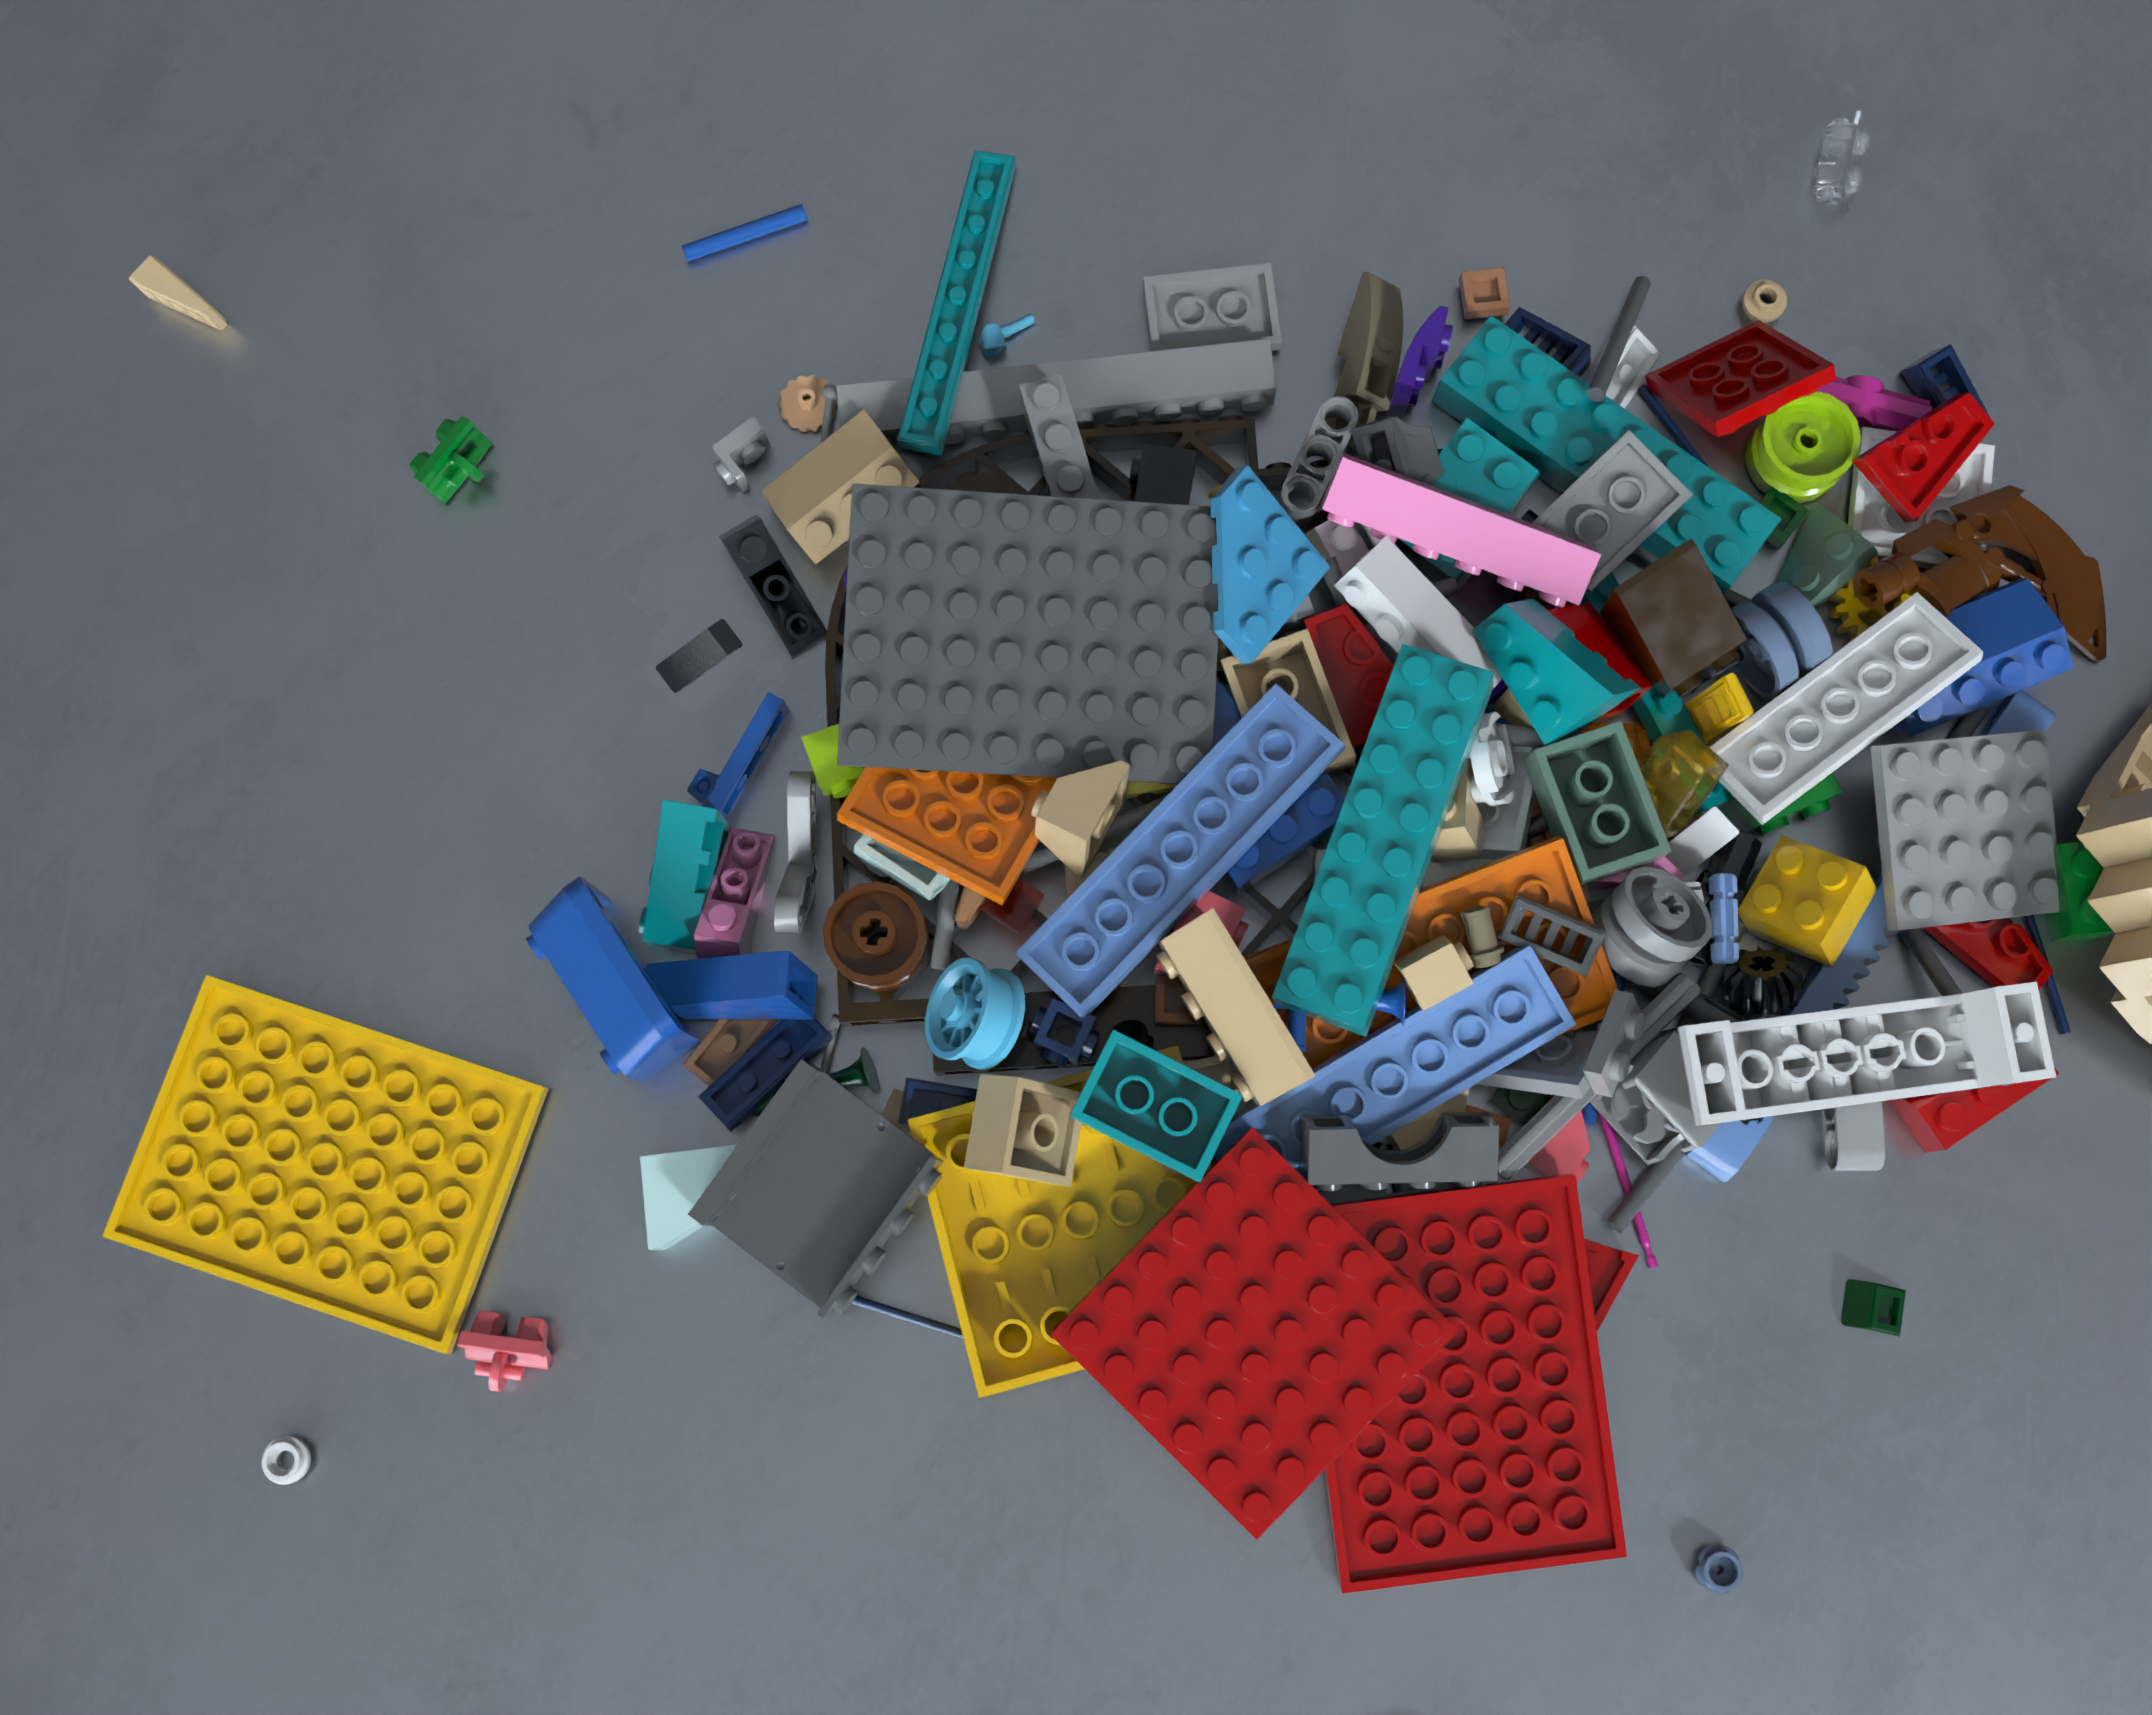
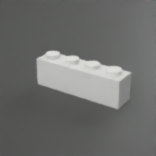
[1334,536,1503,688]

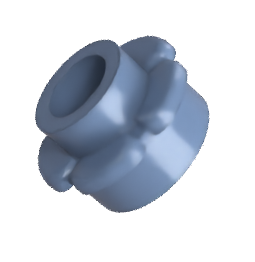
[1695,1546,1743,1595]

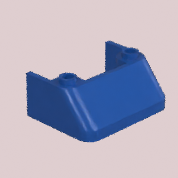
[526,876,702,1083]

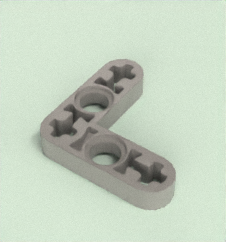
[774,771,817,934]

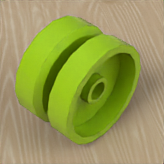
[1745,391,1861,503]

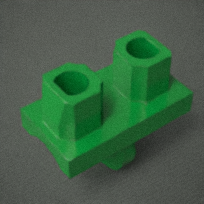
[409,416,493,504]

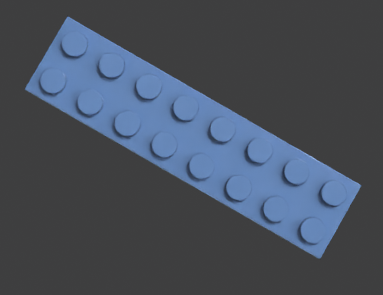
[1015,683,1345,1019]
[1214,944,1577,1179]

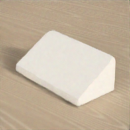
[1582,325,1661,409]

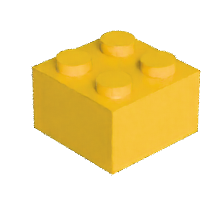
[1738,835,1877,967]

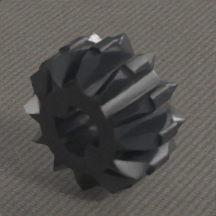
[1722,946,1803,1018]

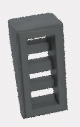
[1498,894,1606,977]

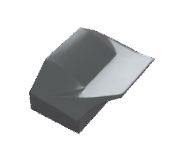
[1351,417,1443,485]

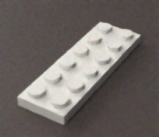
[1700,592,1983,825]

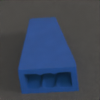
[646,951,818,1020]

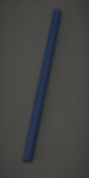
[1638,384,1709,467]
[2024,915,2071,1034]
[851,1296,964,1339]

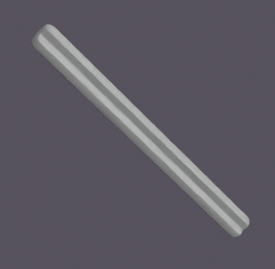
[1498,974,1701,1180]

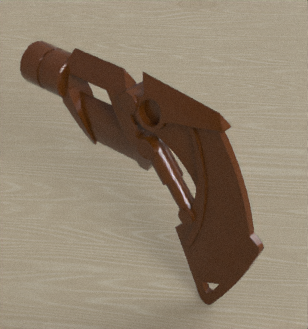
[1853,485,2106,662]

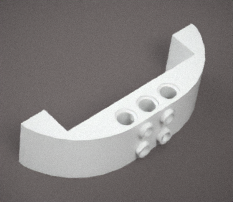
[1677,982,2056,1126]

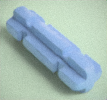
[1709,873,1739,964]

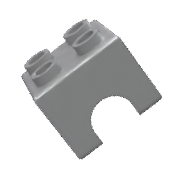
[1590,1031,1721,1165]

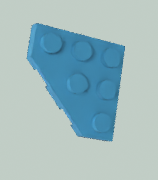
[1211,465,1330,664]

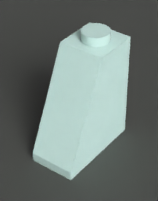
[640,1144,739,1250]

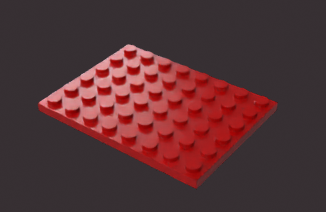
[1325,1173,1627,1594]

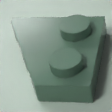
[1777,502,1878,610]

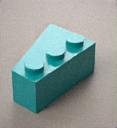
[1473,599,1640,746]

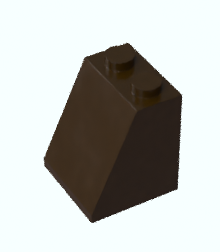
[1600,539,1747,700]

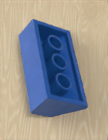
[1891,578,2074,737]

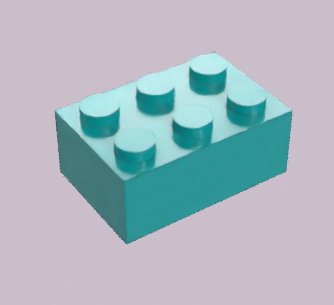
[1398,418,1540,583]
[1070,1029,1243,1183]

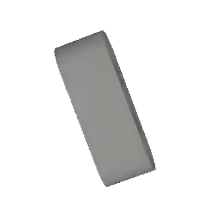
[1279,396,1358,527]
[1822,1101,1885,1171]

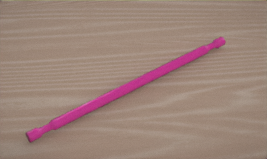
[1598,1112,1658,1268]

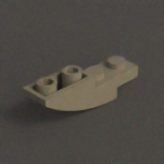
[1326,272,1403,453]

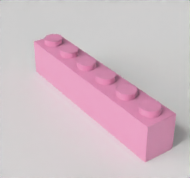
[1321,452,1601,607]

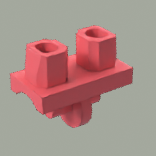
[457,1310,552,1392]

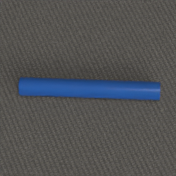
[681,204,808,262]

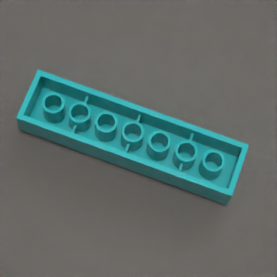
[1432,315,1781,595]
[1272,643,1493,1037]

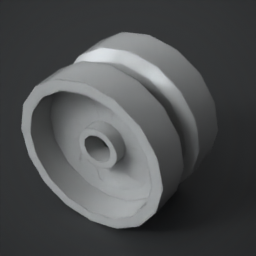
[1591,866,1712,987]

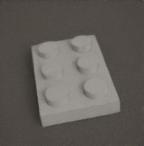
[1143,262,1282,351]
[1532,430,1693,592]

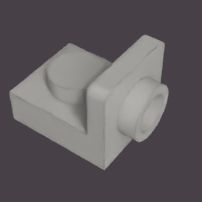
[711,416,770,492]

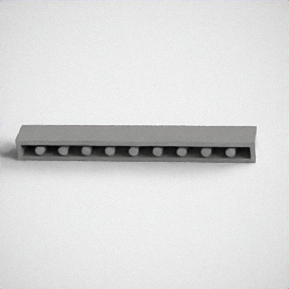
[836,339,1277,448]

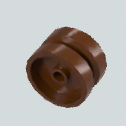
[823,881,931,992]

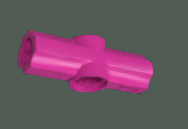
[1817,375,1932,432]

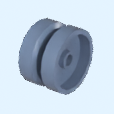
[1731,582,1833,698]

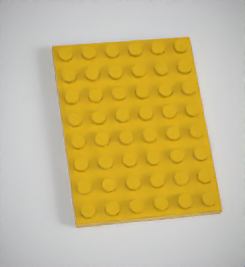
[102,975,549,1354]

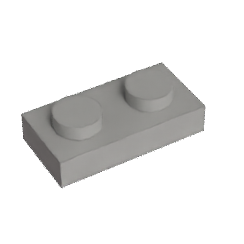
[1583,990,1645,1098]

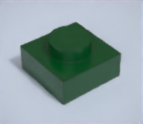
[1759,487,1809,549]
[1486,1087,1550,1128]

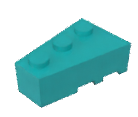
[639,799,732,955]

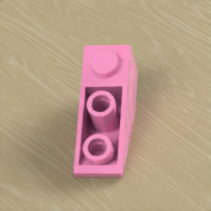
[694,827,775,959]

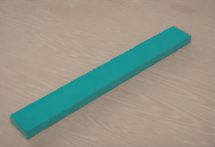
[897,150,1016,455]

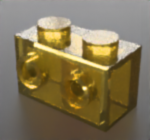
[1641,731,1729,838]

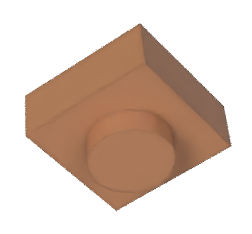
[1459,267,1510,319]

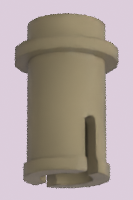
[1460,905,1504,968]

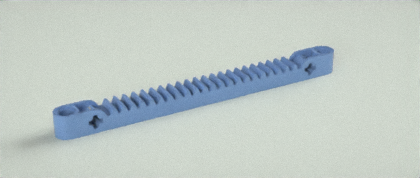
[1685,690,2056,1183]

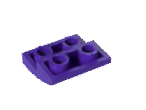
[1386,306,1453,420]

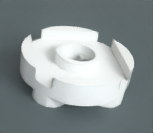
[1468,712,1516,806]

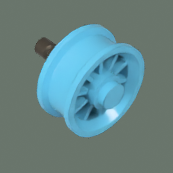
[925,957,1036,1070]

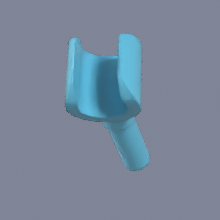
[980,314,1035,357]

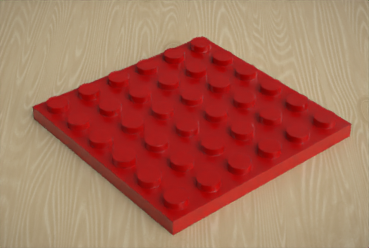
[1050,1126,1458,1540]

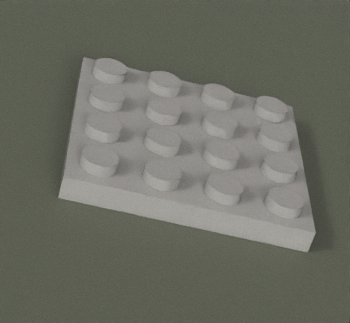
[1870,729,2059,931]

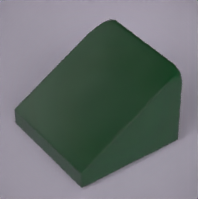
[1841,1279,1906,1337]

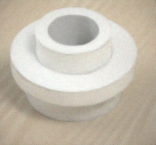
[262,1436,311,1485]

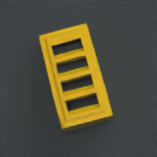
[1685,672,1754,744]

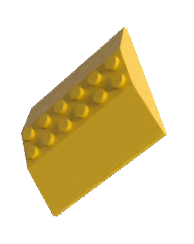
[908,1046,1212,1398]

